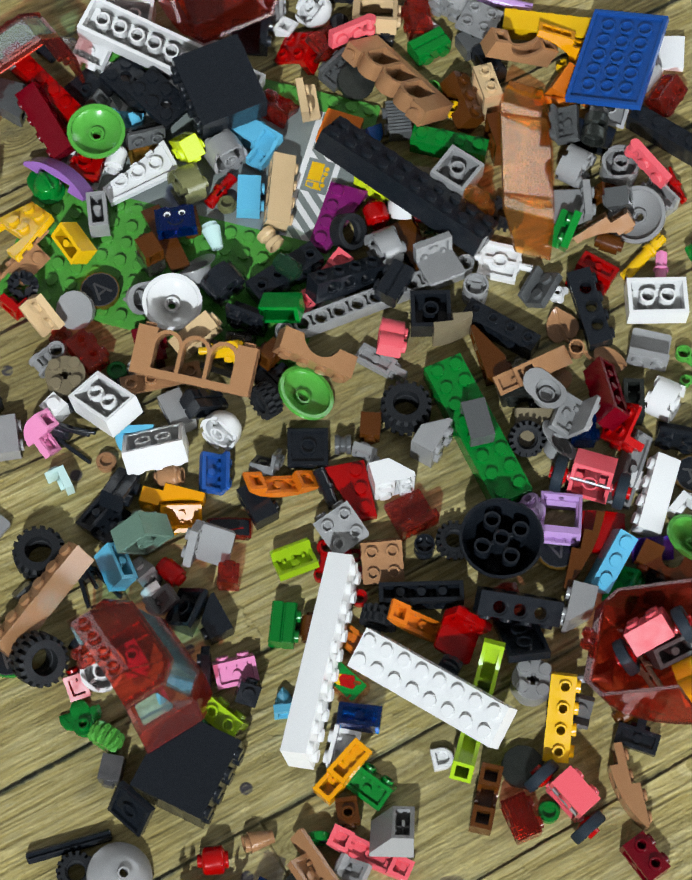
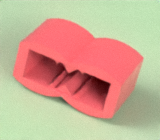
[376,317,408,359]

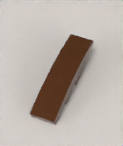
[141,204,190,273]
[563,510,605,592]

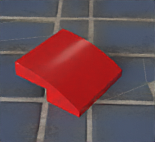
[565,250,620,297]
[580,510,625,554]

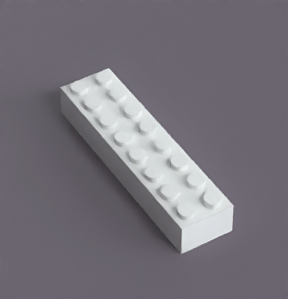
[347,628,518,749]

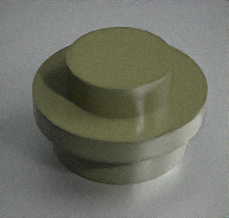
[217,195,237,214]

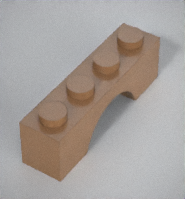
[480,27,559,68]
[272,325,358,383]

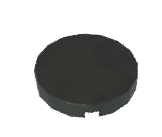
[336,64,374,101]
[501,745,544,789]

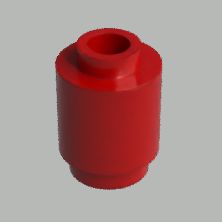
[155,556,187,587]

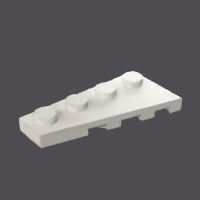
[103,140,179,207]

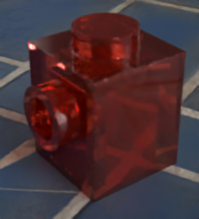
[217,560,241,591]

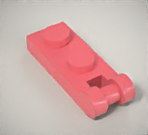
[328,13,376,49]
[624,138,672,189]

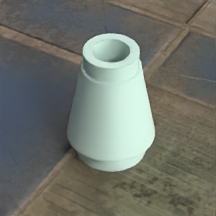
[201,221,223,251]

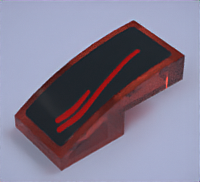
[206,517,251,541]

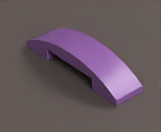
[23,157,93,201]

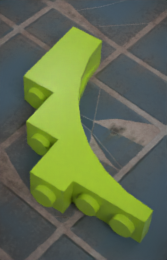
[449,637,506,784]

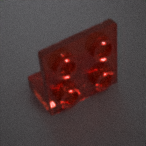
[384,489,440,541]

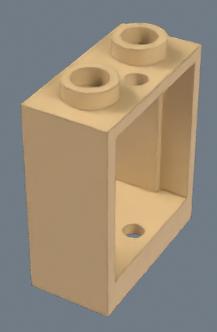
[352,0,401,35]
[471,62,503,123]
[168,310,223,360]

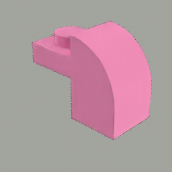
[24,408,62,459]

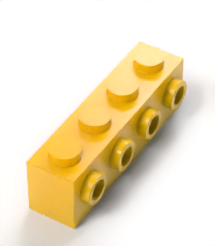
[542,671,582,764]

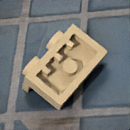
[295,77,321,123]
[19,293,65,338]

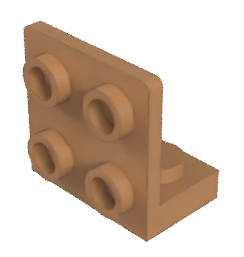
[359,537,405,585]

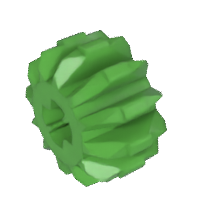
[87,720,125,754]

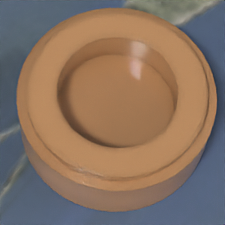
[96,451,117,473]

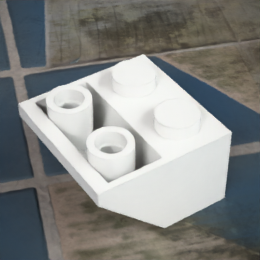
[368,458,416,501]

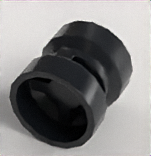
[414,533,435,560]

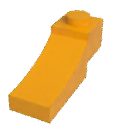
[537,22,584,64]
[138,483,206,513]
[312,737,372,806]

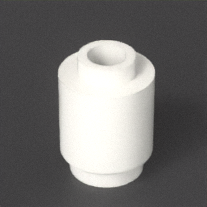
[104,146,128,175]

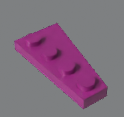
[310,182,368,254]

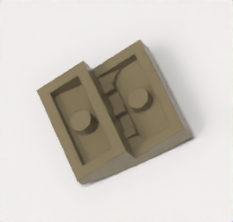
[432,311,473,347]
[515,408,555,449]

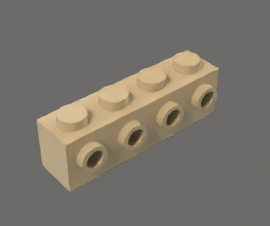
[262,151,299,232]

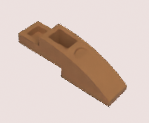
[492,345,573,396]
[607,742,652,831]

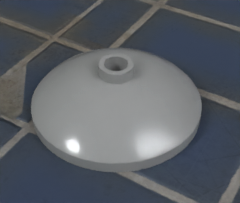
[608,186,666,244]
[86,842,153,880]

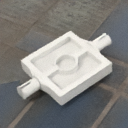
[467,241,533,285]

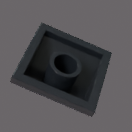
[162,588,209,637]

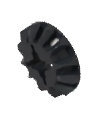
[7,270,39,300]

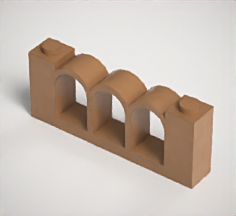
[341,35,454,127]
[129,321,261,398]

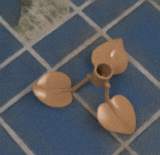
[546,307,627,389]

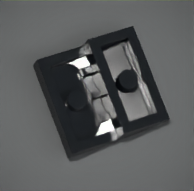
[75,495,131,545]

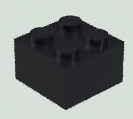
[409,290,452,337]

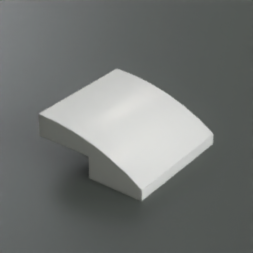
[655,36,685,75]

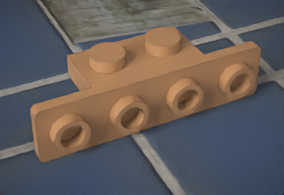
[0,229,51,286]
[119,360,202,395]
[287,827,339,880]

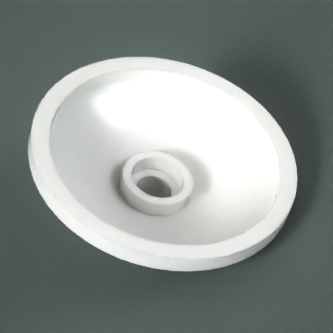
[142,273,202,331]

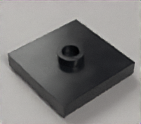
[63,69,113,107]
[287,428,328,468]
[107,780,156,837]

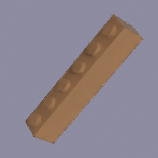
[0,541,94,657]

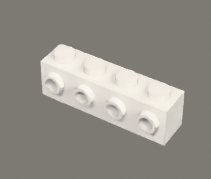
[630,452,681,537]

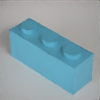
[584,528,638,594]

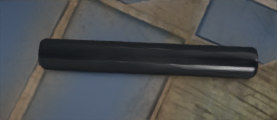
[26,829,112,864]

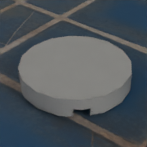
[56,290,96,330]

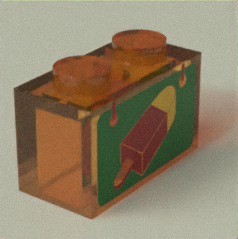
[333,661,370,710]

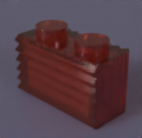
[499,791,544,845]

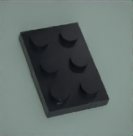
[493,614,551,663]

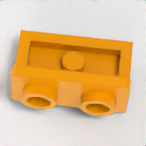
[160,502,203,535]

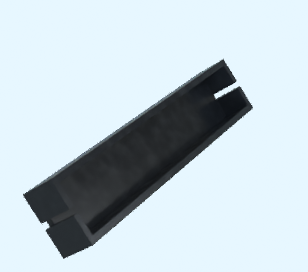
[314,116,499,257]

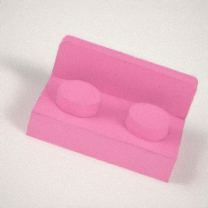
[212,650,260,690]

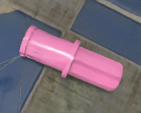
[653,250,669,277]

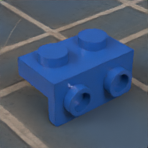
[199,451,232,496]

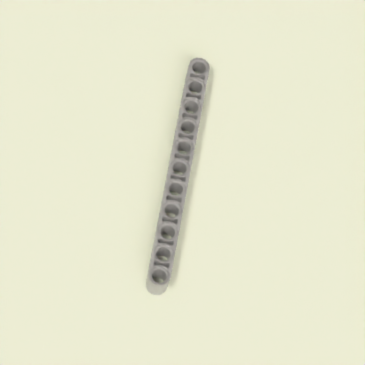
[275,254,474,339]

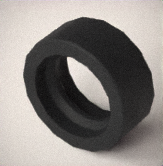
[329,213,367,250]

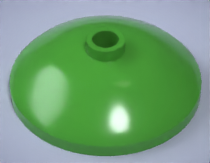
[67,104,126,159]
[278,366,334,420]
[667,514,692,560]

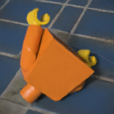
[532,59,589,108]

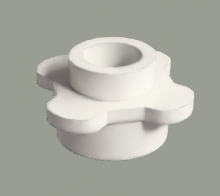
[550,285,569,304]

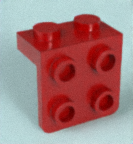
[274,31,327,75]
[600,403,644,453]
[433,605,493,665]

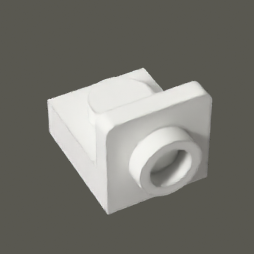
[666,490,692,519]

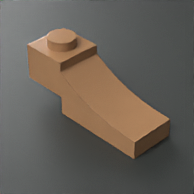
[573,207,636,244]

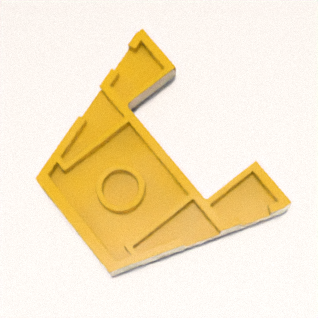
[0,202,55,262]

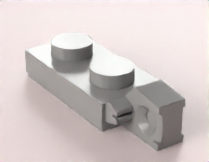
[355,342,408,383]

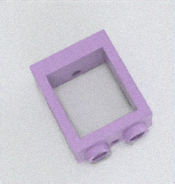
[539,491,583,547]

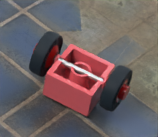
[548,448,632,510]
[612,605,692,676]
[524,759,606,845]

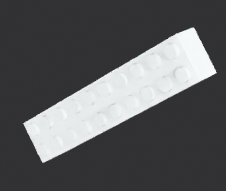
[77,0,266,89]
[280,552,361,770]

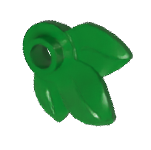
[59,699,102,738]

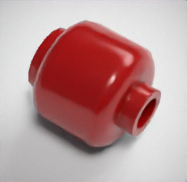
[362,199,390,230]
[197,845,229,876]

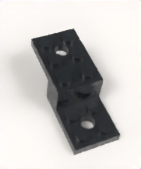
[99,56,187,131]

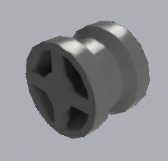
[335,434,351,455]

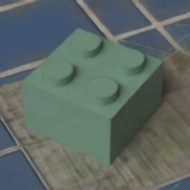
[110,510,174,555]

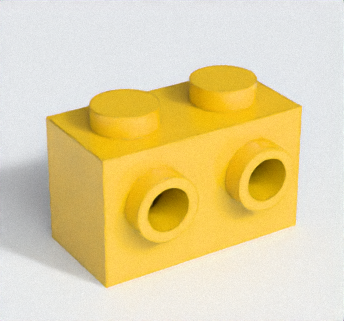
[51,222,98,265]

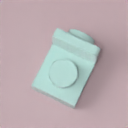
[44,465,76,496]

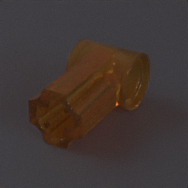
[464,184,496,216]

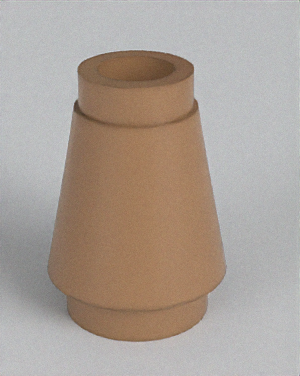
[241,830,275,854]

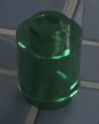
[272,252,303,281]

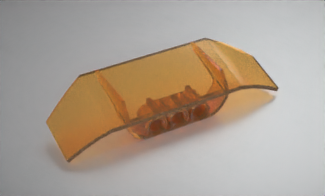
[499,80,554,260]

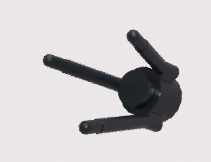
[52,422,96,464]
[78,564,122,611]

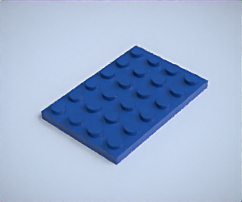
[565,9,669,111]

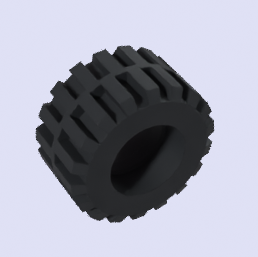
[380,380,432,436]
[12,525,64,582]
[9,630,69,688]

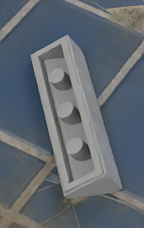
[607,429,653,510]

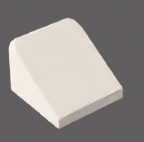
[273,15,299,37]

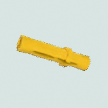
[620,233,667,280]

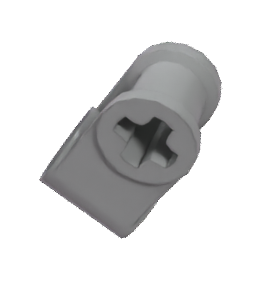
[28,341,68,379]

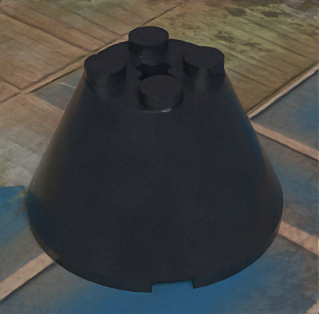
[459,498,544,579]

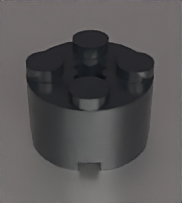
[200,260,246,307]

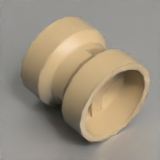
[257,225,284,253]

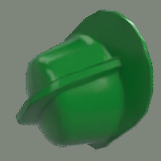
[27,171,65,205]

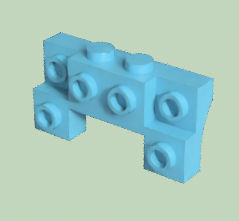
[199,119,283,173]

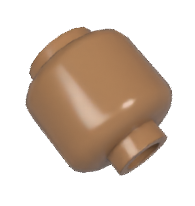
[154,465,186,490]

